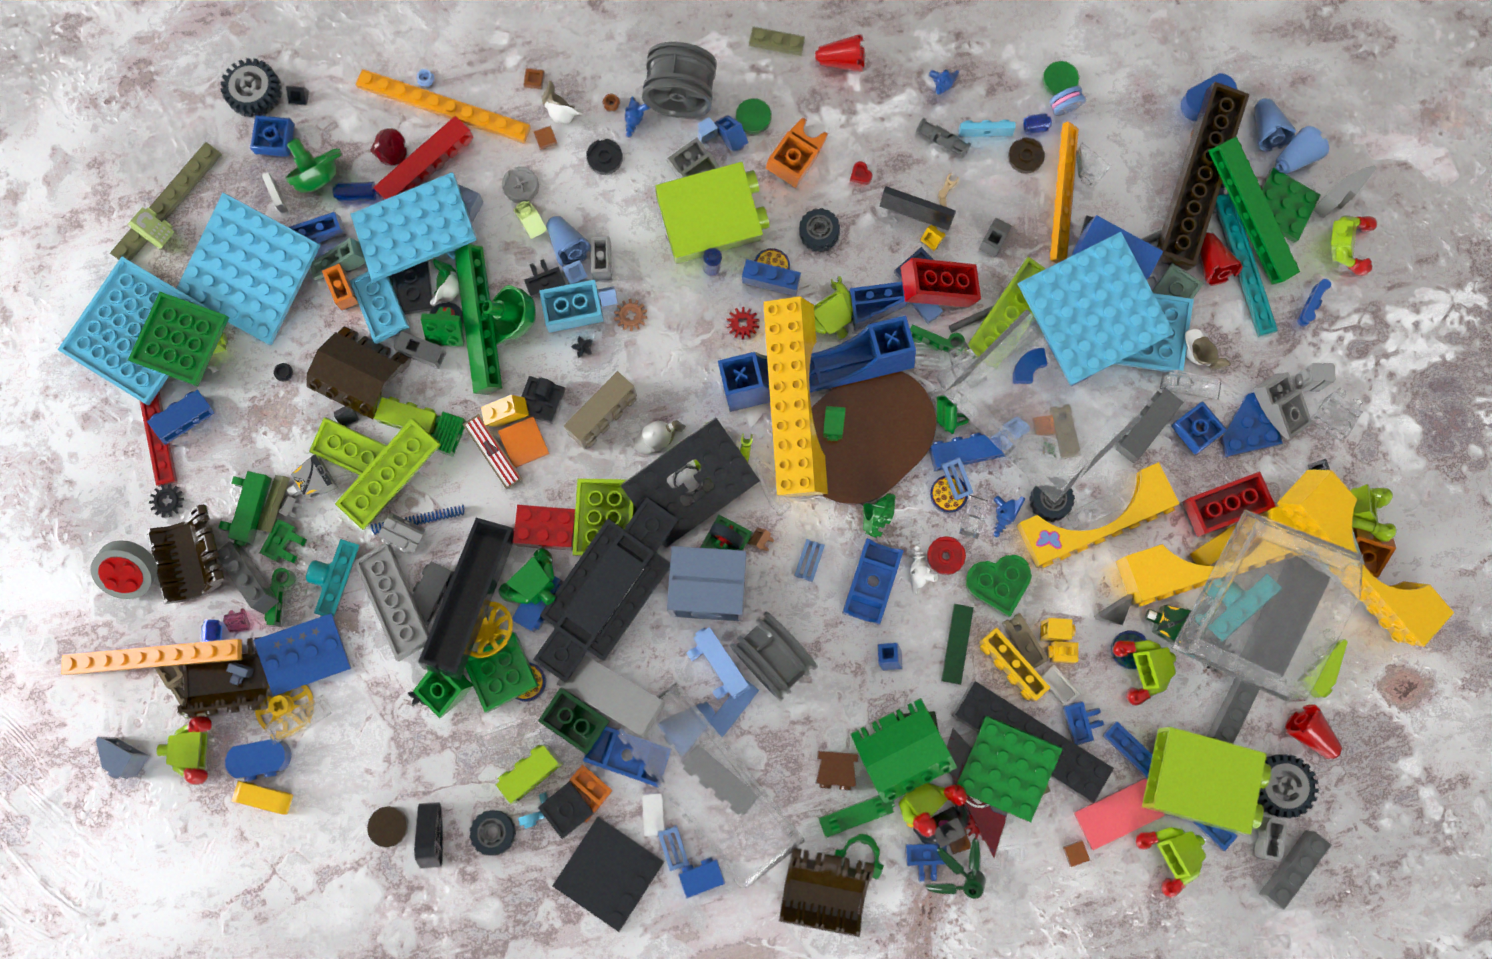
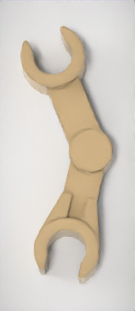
[938,173,959,208]

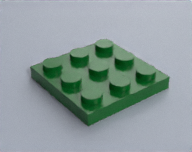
[1261,168,1321,243]
[466,632,539,713]

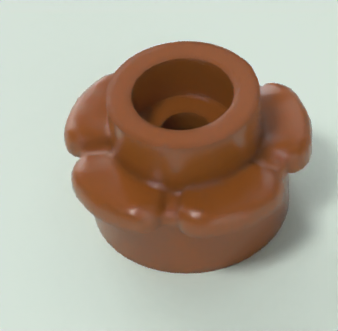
[602,94,620,111]

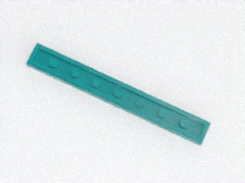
[1215,193,1278,337]

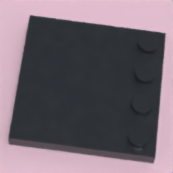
[552,816,665,932]

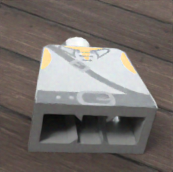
[287,454,338,499]

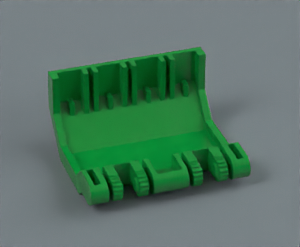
[850,698,957,804]

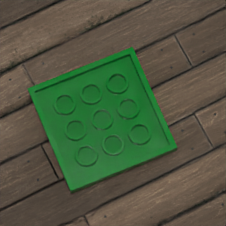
[128,292,229,387]
[957,715,1062,822]

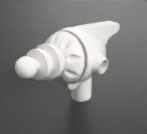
[910,545,938,595]

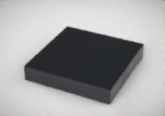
[538,781,594,839]

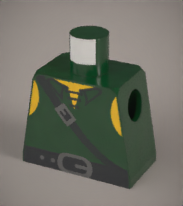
[1145,605,1197,648]

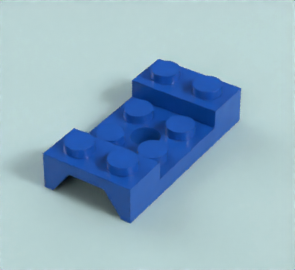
[842,538,904,626]
[583,726,672,788]

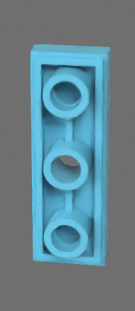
[958,120,1016,137]

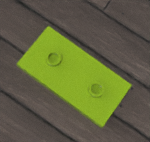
[309,417,387,475]

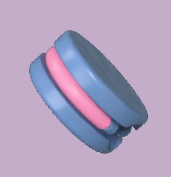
[1049,86,1086,116]

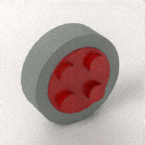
[90,540,157,599]

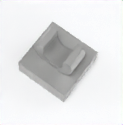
[278,495,302,518]

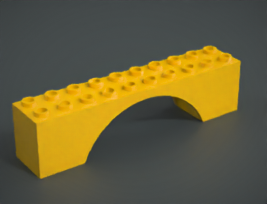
[763,296,828,497]
[1277,470,1454,647]
[1115,506,1316,607]

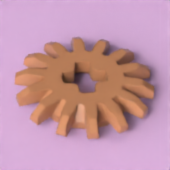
[614,299,648,331]

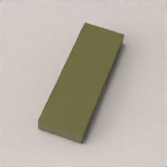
[256,475,290,533]

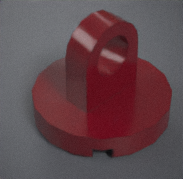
[370,128,407,166]

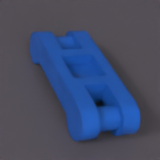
[1297,279,1331,326]

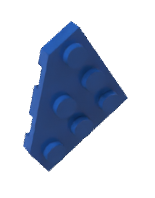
[1220,392,1283,457]

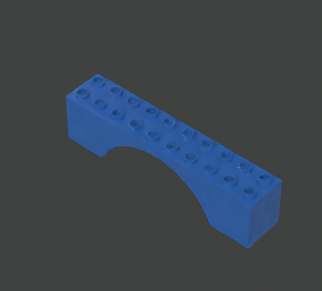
[718,315,916,412]

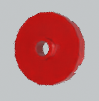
[927,536,966,575]

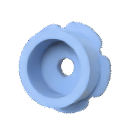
[416,69,434,87]

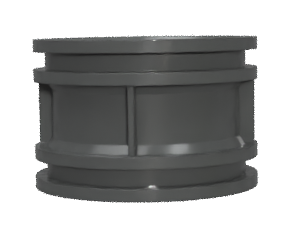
[642,42,717,118]
[729,611,818,702]

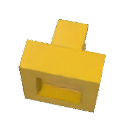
[920,225,946,251]

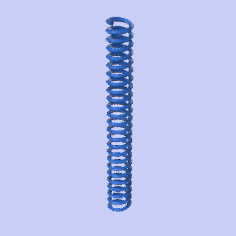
[371,504,464,535]

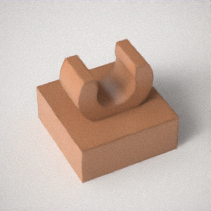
[747,527,774,551]

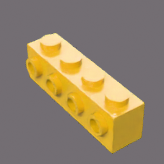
[979,627,1051,702]

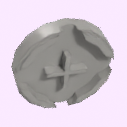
[502,167,539,203]

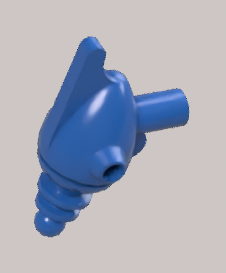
[929,69,959,95]
[625,96,650,138]
[993,496,1025,537]

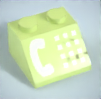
[127,207,174,249]

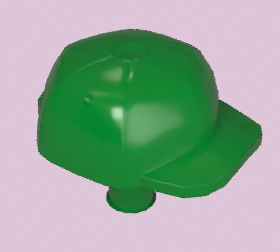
[285,138,343,193]
[482,285,536,345]

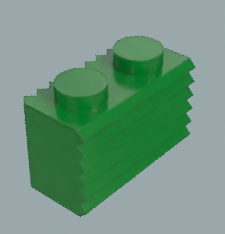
[431,411,466,457]

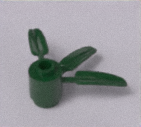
[926,838,986,899]

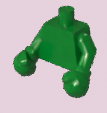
[498,548,555,605]

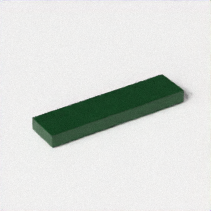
[941,604,974,685]

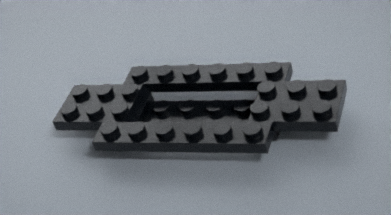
[533,497,679,682]

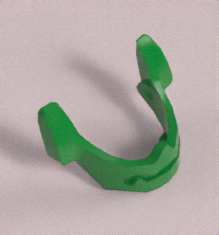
[834,834,884,879]

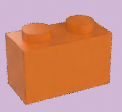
[322,264,358,311]

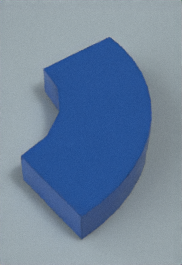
[1012,348,1048,384]

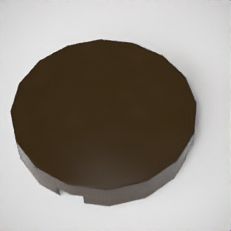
[1008,137,1045,174]
[367,806,408,848]

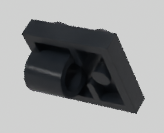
[521,376,566,424]

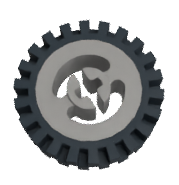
[220,58,282,117]
[1257,754,1319,818]

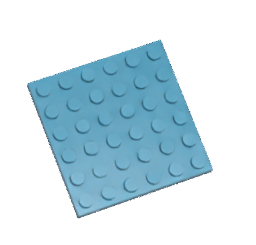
[176,193,321,345]
[1018,232,1174,386]
[57,256,211,406]

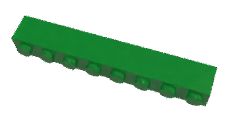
[1208,136,1300,285]
[454,244,502,395]

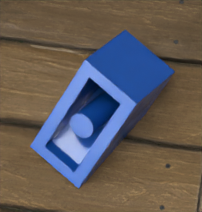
[714,115,749,151]

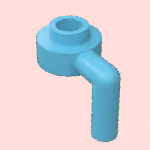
[518,792,548,829]

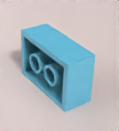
[539,279,604,333]

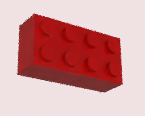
[901,258,981,308]
[1182,472,1276,538]

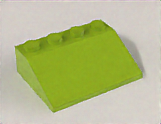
[572,478,637,556]

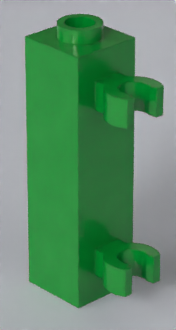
[218,471,272,547]
[818,795,896,838]

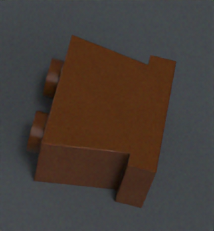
[815,751,858,791]

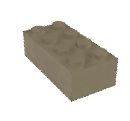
[564,371,637,450]

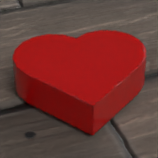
[850,161,873,185]

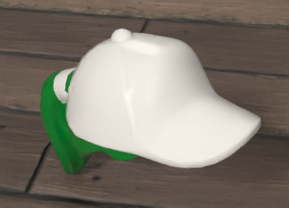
[430,259,460,305]

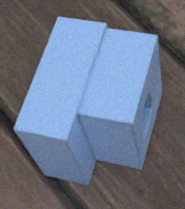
[698,117,718,144]
[598,286,617,307]

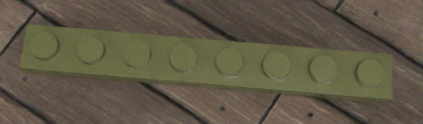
[110,142,222,261]

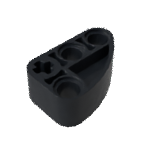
[414,802,443,869]

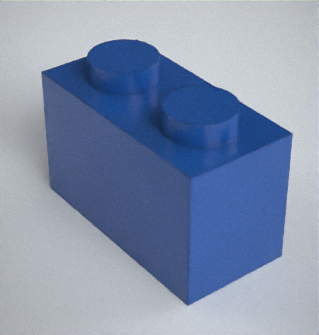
[678,857,725,898]

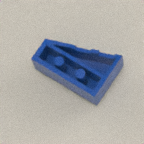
[849,282,908,331]

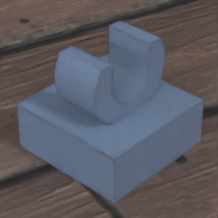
[227,662,254,685]

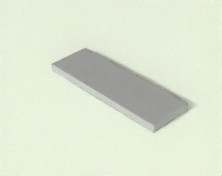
[354,543,429,662]
[557,655,666,738]

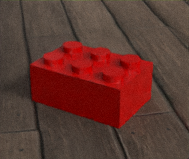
[513,505,575,551]

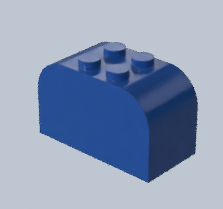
[1072,215,1163,280]

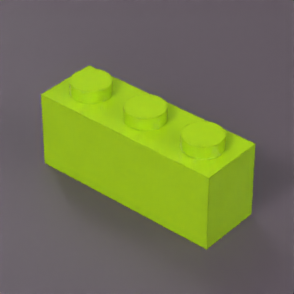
[374,396,438,434]

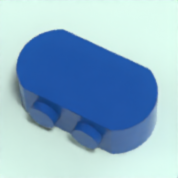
[1180,73,1237,121]
[225,739,291,782]

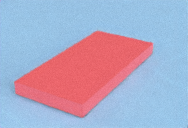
[1073,778,1165,850]

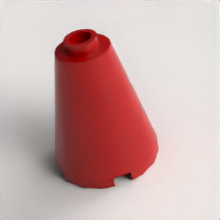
[815,34,865,72]
[1199,232,1243,286]
[1285,704,1342,759]

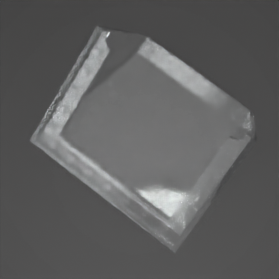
[943,309,1141,503]
[1172,510,1363,702]

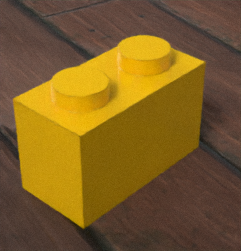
[481,395,529,428]
[1040,618,1076,642]

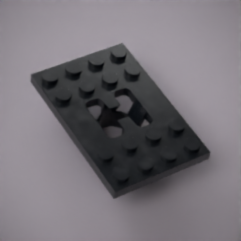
[620,417,760,548]

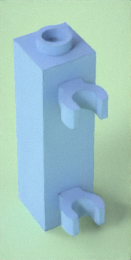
[687,627,750,700]

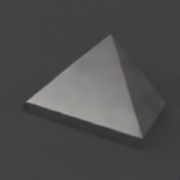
[1094,593,1133,626]

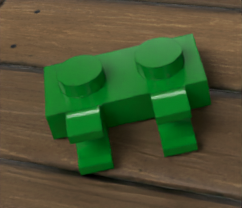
[259,519,307,563]

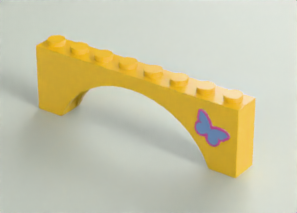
[1016,462,1180,568]

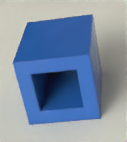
[878,643,902,671]

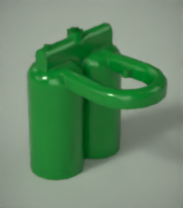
[936,395,970,434]

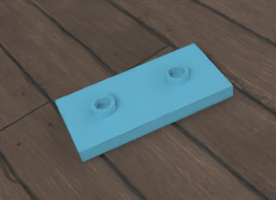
[350,271,410,344]

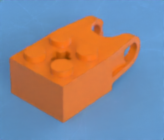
[766,118,828,188]

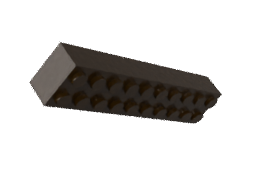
[1156,82,1250,271]

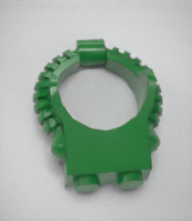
[863,493,896,538]

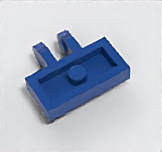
[1062,701,1104,745]
[905,844,947,882]

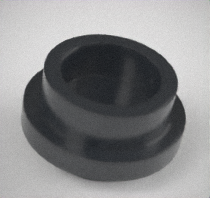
[274,363,293,382]

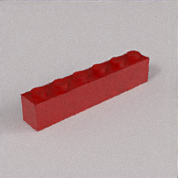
[373,115,474,200]

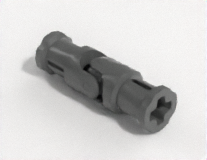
[916,118,971,158]

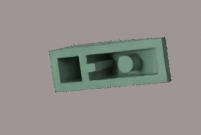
[310,238,366,280]

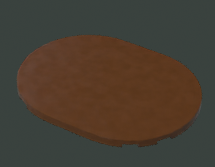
[811,371,936,505]

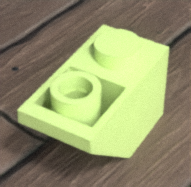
[513,201,547,239]

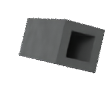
[394,331,447,369]

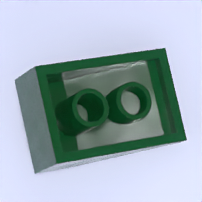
[538,687,610,755]

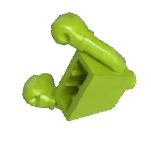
[1350,484,1397,542]

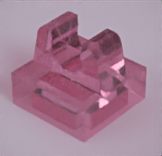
[223,608,250,633]

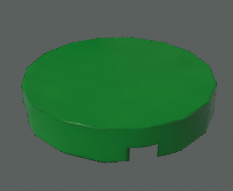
[1043,61,1079,96]
[735,98,772,134]

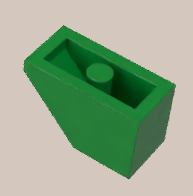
[823,406,846,441]

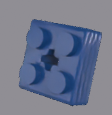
[250,115,295,157]
[1171,401,1227,455]

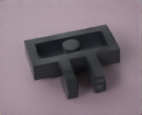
[524,259,566,298]

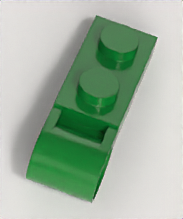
[910,324,965,355]
[265,568,296,627]

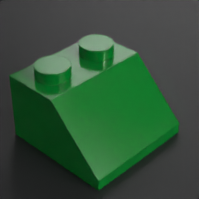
[413,671,473,719]

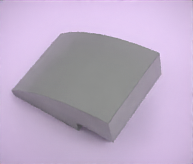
[666,137,720,178]
[1314,165,1378,218]
[1253,372,1313,439]

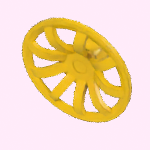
[470,601,513,657]
[255,684,315,736]

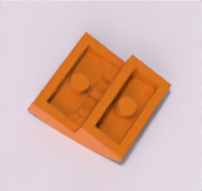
[498,416,549,468]
[569,764,613,823]

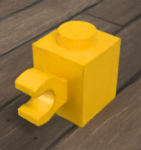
[1047,641,1078,664]

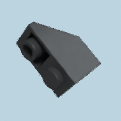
[979,218,1012,257]

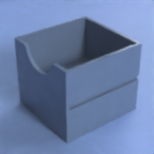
[667,546,746,621]

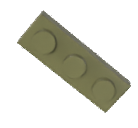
[749,27,805,56]

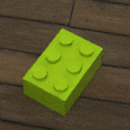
[495,745,563,804]

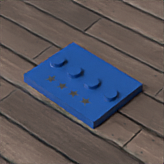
[253,613,351,696]

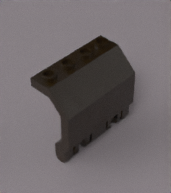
[306,326,411,419]
[147,504,225,604]
[177,637,269,718]
[779,847,874,937]

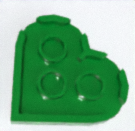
[965,555,1032,617]

